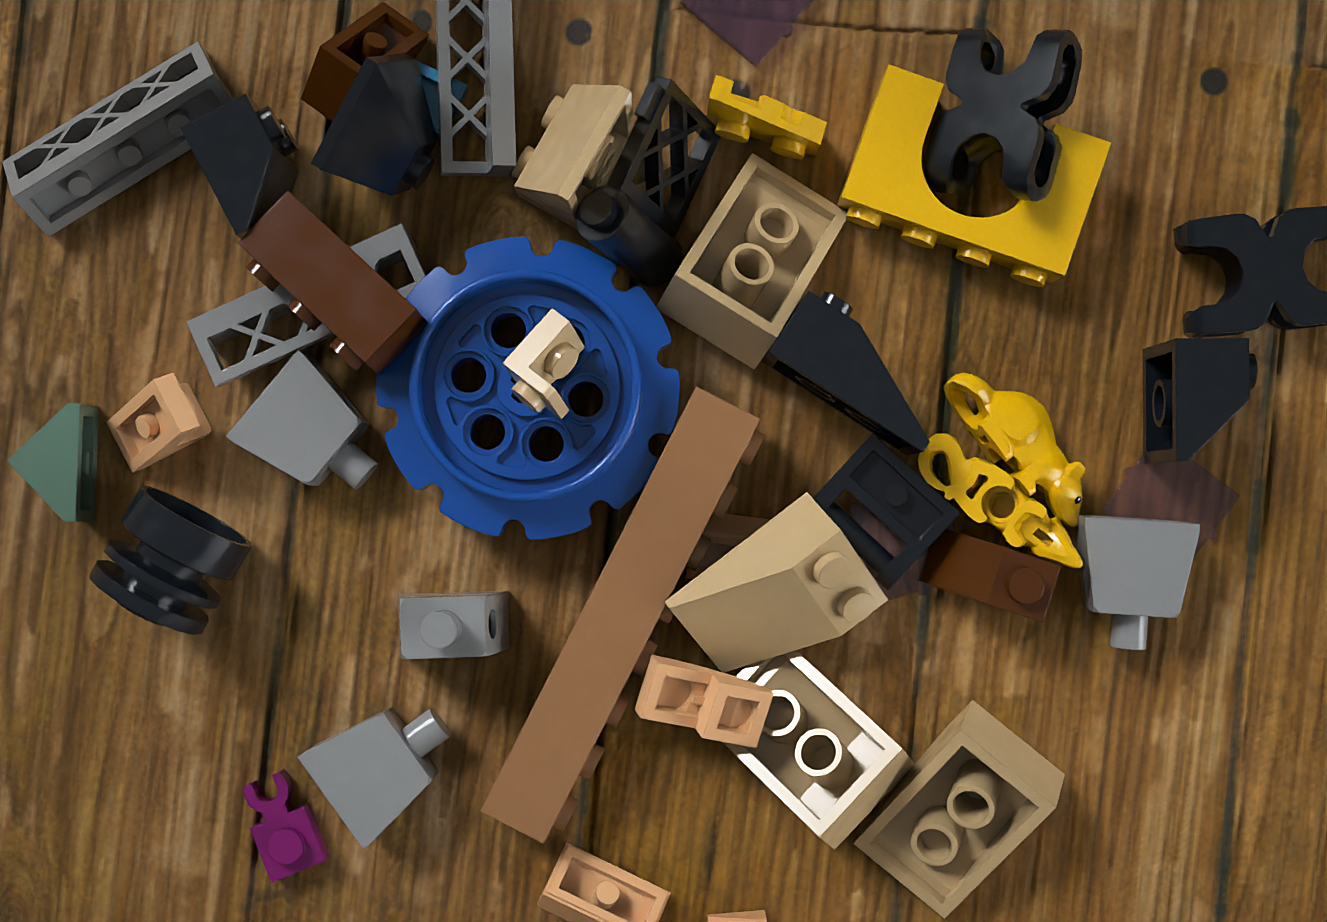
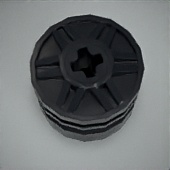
[89,485,252,635]

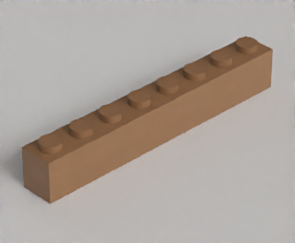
[480,386,765,844]

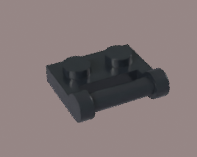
[813,434,960,590]

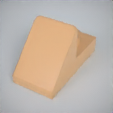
[106,373,212,473]

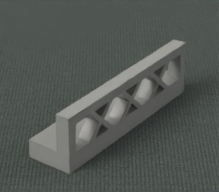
[435,0,516,177]
[2,41,234,237]
[186,224,426,387]

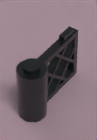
[575,76,721,287]

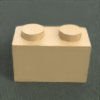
[512,84,634,230]
[656,153,847,370]
[665,492,888,673]
[723,650,914,850]
[853,700,1065,919]

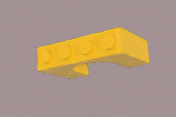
[837,64,1111,287]

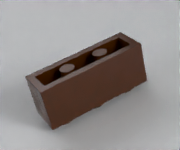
[237,190,428,375]

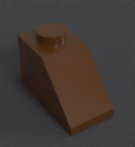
[301,2,430,122]
[918,529,1062,623]

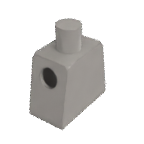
[226,350,378,490]
[1075,514,1200,650]
[398,591,510,659]
[297,707,451,849]

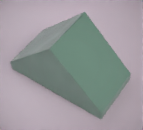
[7,403,99,522]

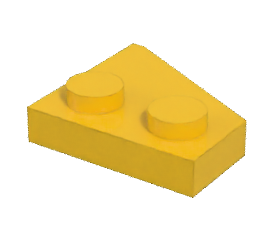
[707,75,827,159]

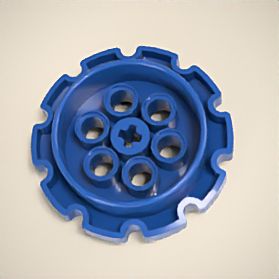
[376,237,680,540]

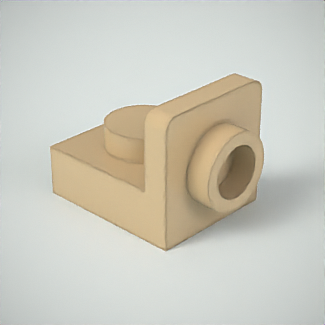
[503,308,585,419]

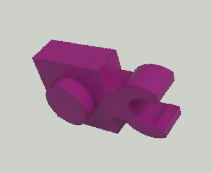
[244,769,330,883]

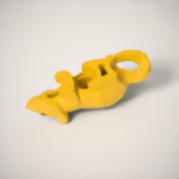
[944,373,1085,527]
[918,433,1083,568]

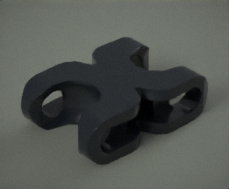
[925,27,1082,202]
[1173,206,1327,338]

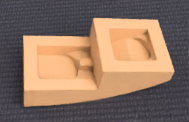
[635,654,774,748]

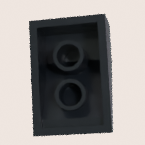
[762,290,930,456]

